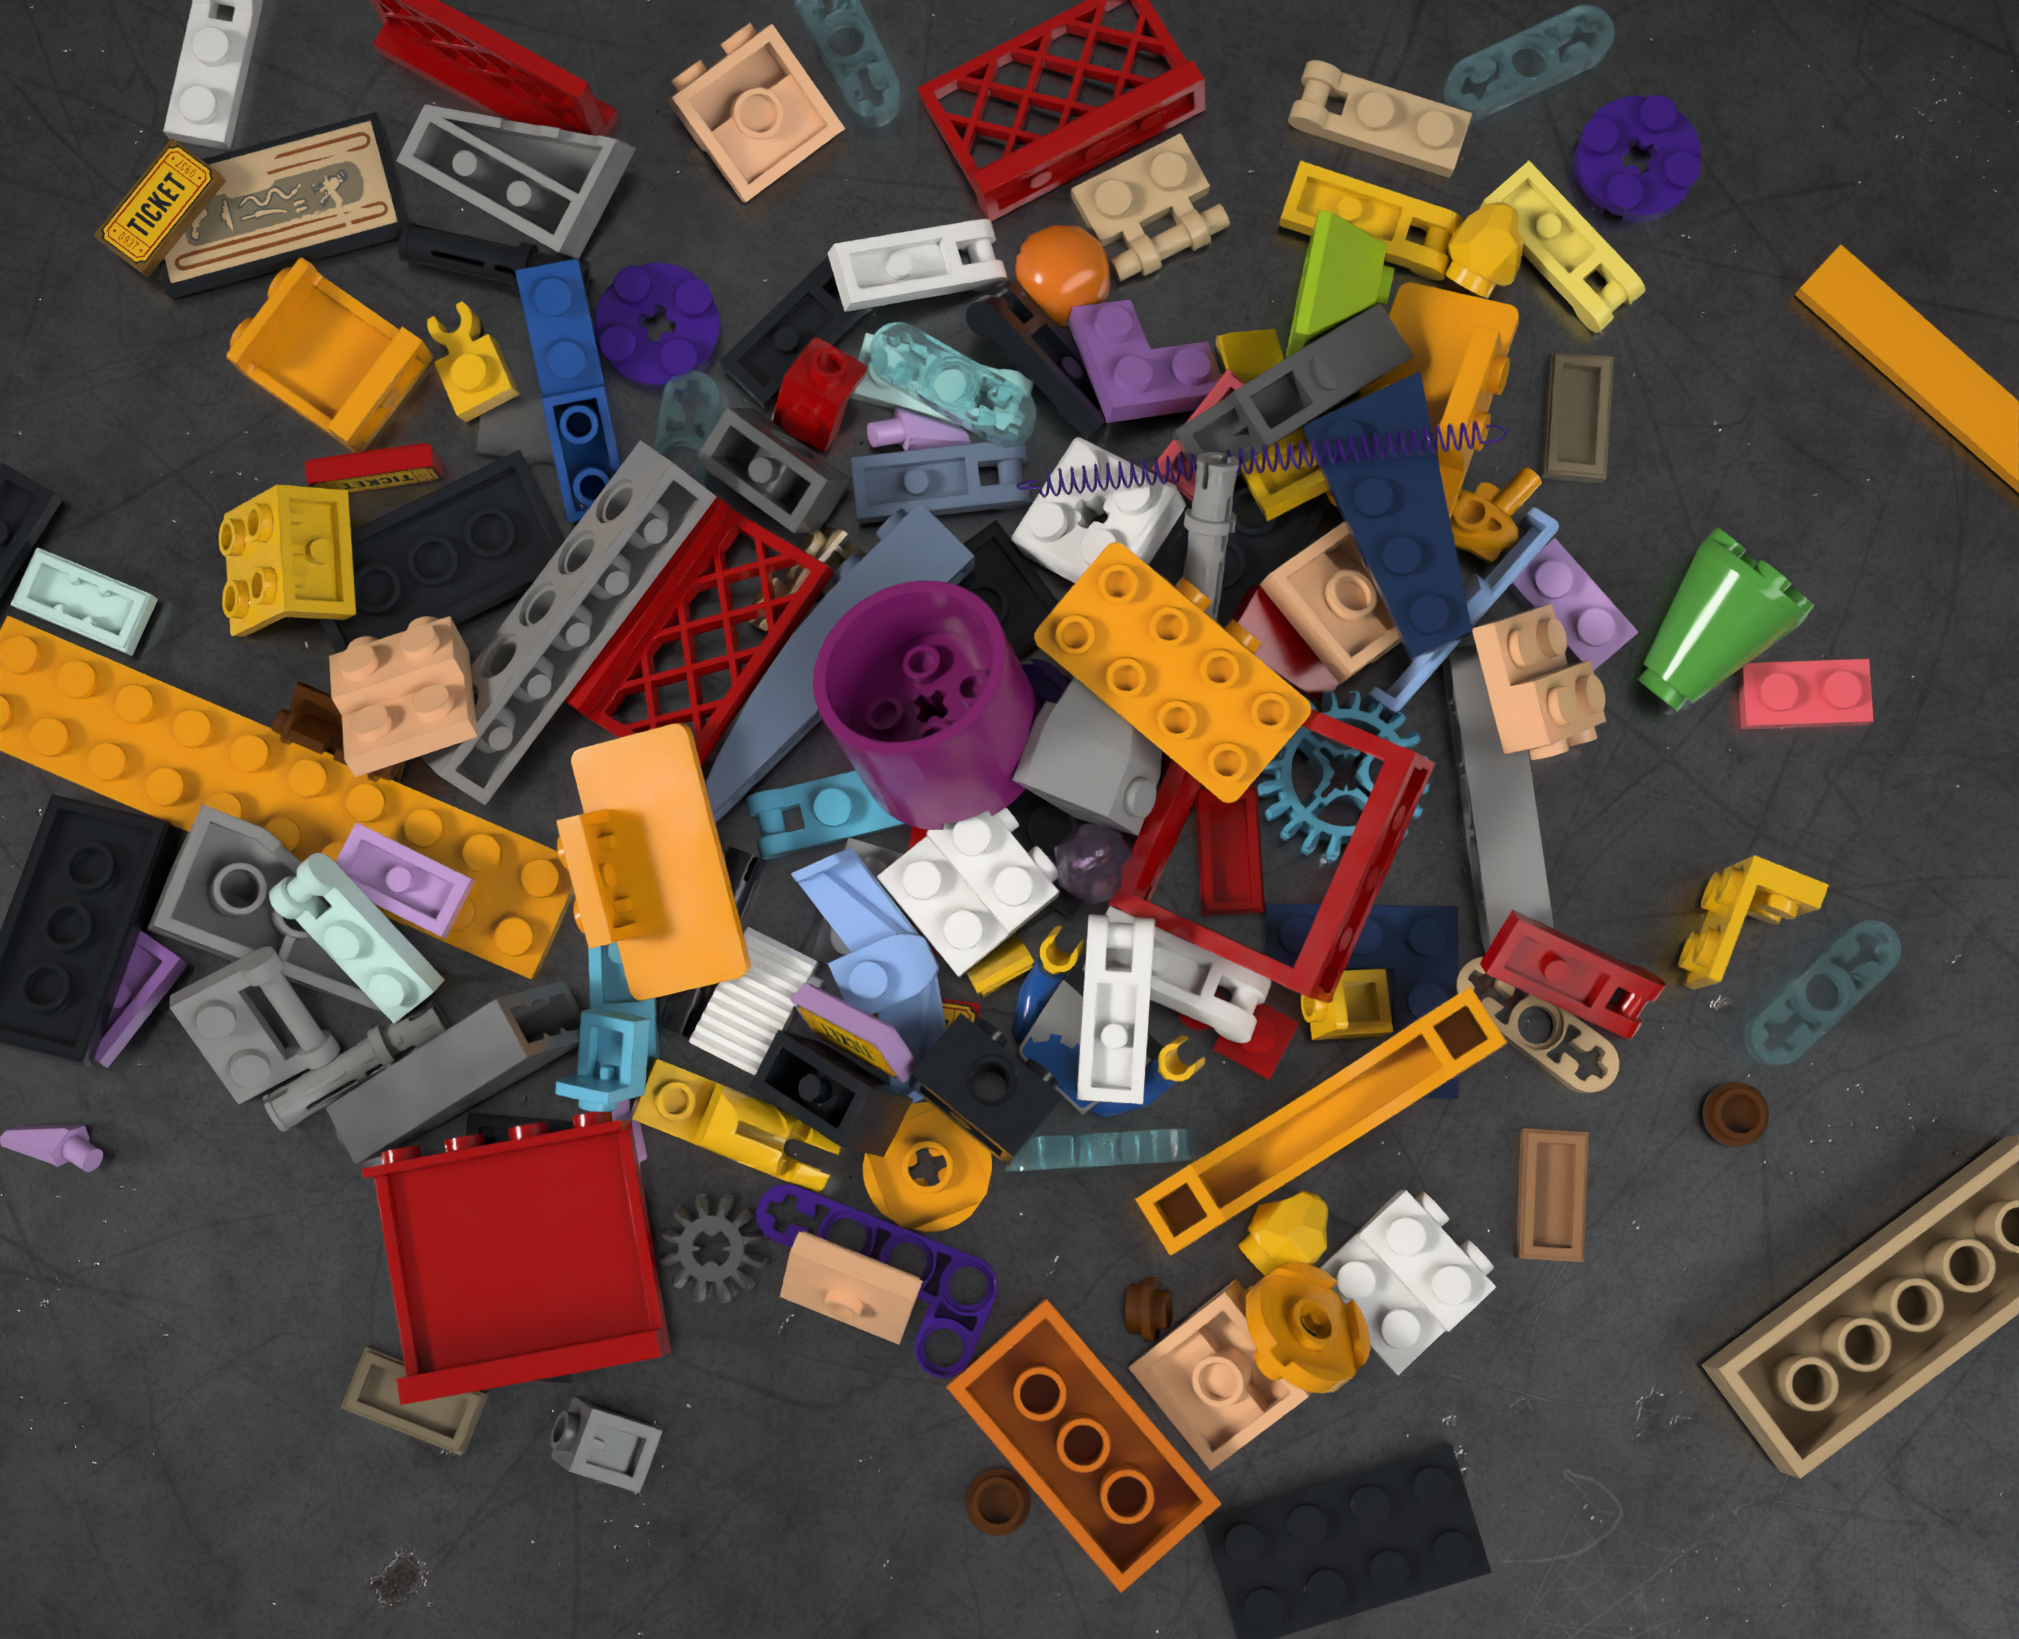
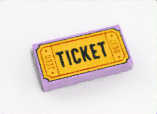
[790,983,917,1084]

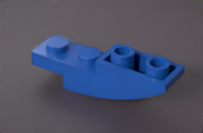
[515,258,622,523]

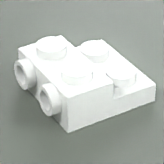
[877,808,1061,978]
[1317,1190,1496,1375]

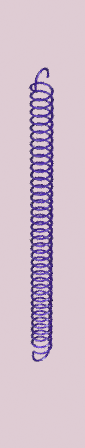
[1016,420,1507,498]

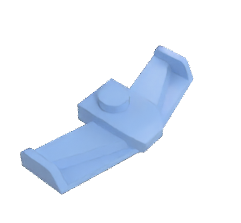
[1364,507,1559,721]
[791,848,947,1104]

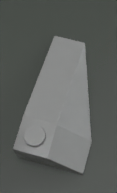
[146,804,384,1014]

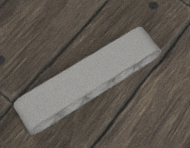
[1443,645,1554,953]

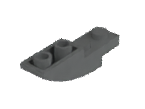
[1171,303,1414,470]

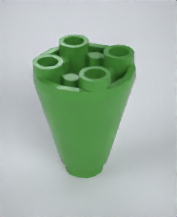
[1638,527,1814,712]

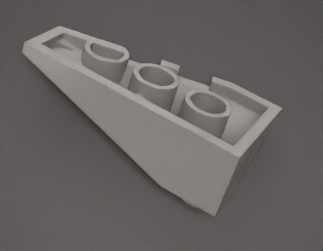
[1013,568,1163,836]

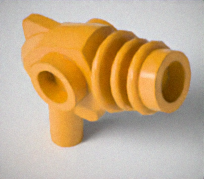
[1450,467,1542,565]

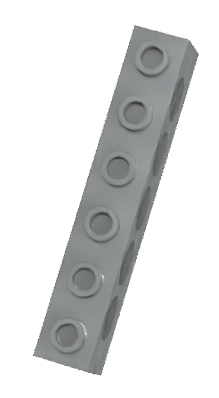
[420,440,716,805]

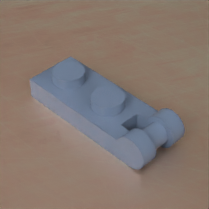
[850,439,1033,524]

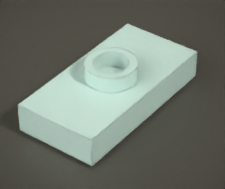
[11,547,158,656]

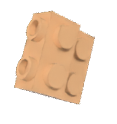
[666,23,845,202]
[1260,522,1402,684]
[1472,604,1606,760]
[329,616,478,777]
[1128,1279,1312,1471]

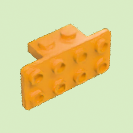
[1326,282,1519,519]
[1034,542,1311,803]
[556,723,751,1001]

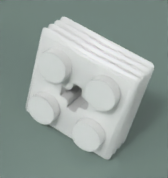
[1011,437,1186,583]

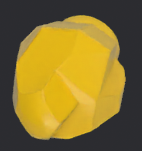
[1445,202,1524,299]
[1238,1190,1328,1276]

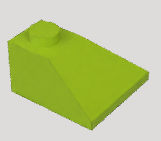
[1285,210,1394,359]

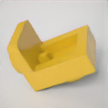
[1301,969,1393,1040]

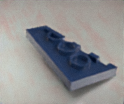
[1302,371,1472,662]

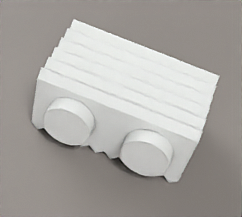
[689,927,824,1075]

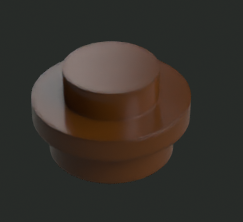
[1703,1082,1769,1147]
[1125,1276,1173,1342]
[965,1468,1031,1536]

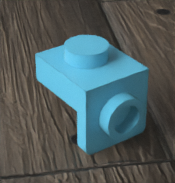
[555,1007,650,1112]

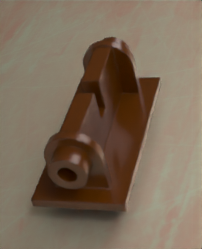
[272,681,406,783]

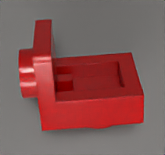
[772,338,867,452]

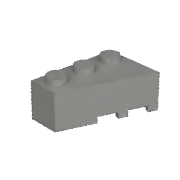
[396,104,636,258]

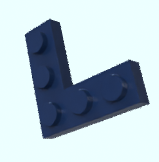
[1264,903,1459,1100]

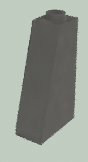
[325,980,581,1165]

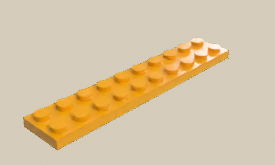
[0,615,575,981]

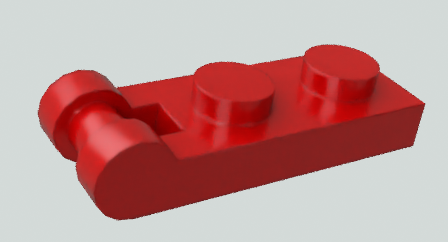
[1480,909,1666,1039]

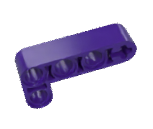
[756,1184,998,1378]

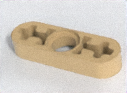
[1456,957,1619,1093]

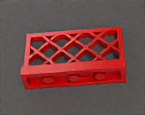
[370,0,619,137]
[917,0,1206,221]
[564,495,834,766]

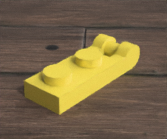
[1480,161,1645,333]

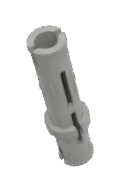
[1183,452,1239,621]
[263,1000,451,1132]

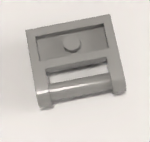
[169,946,341,1105]

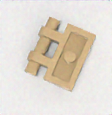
[1071,133,1230,282]

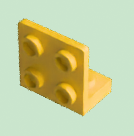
[219,485,356,637]
[1678,855,1829,990]

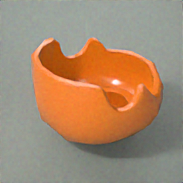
[1015,225,1110,326]

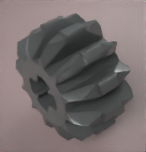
[659,1194,769,1303]

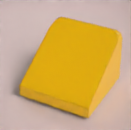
[1215,329,1284,383]
[966,932,1035,998]

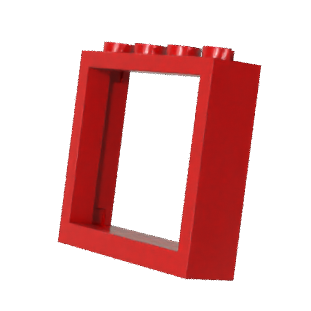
[1108,709,1436,1003]

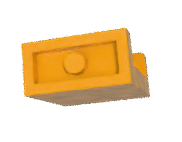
[226,257,434,453]

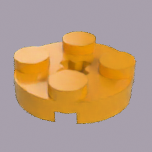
[863,1102,992,1232]
[1246,1262,1370,1393]

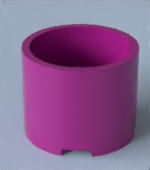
[813,580,1041,830]

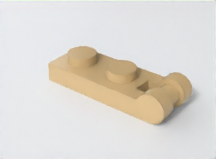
[1288,60,1472,178]

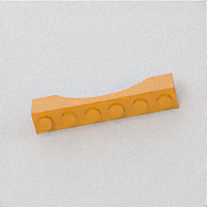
[1135,986,1507,1256]

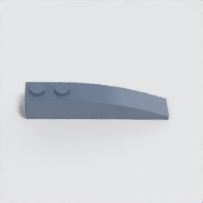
[705,502,975,824]

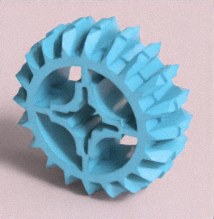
[1257,691,1430,863]

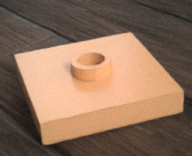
[780,1231,923,1345]

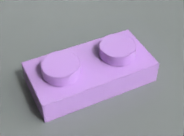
[1508,538,1639,671]
[335,822,476,939]

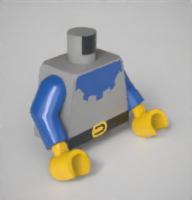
[1011,926,1205,1118]

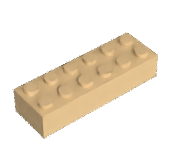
[1701,1135,2019,1479]

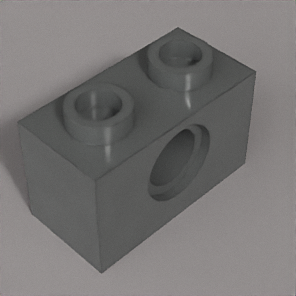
[694,407,852,533]

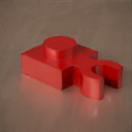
[1177,988,1299,1080]

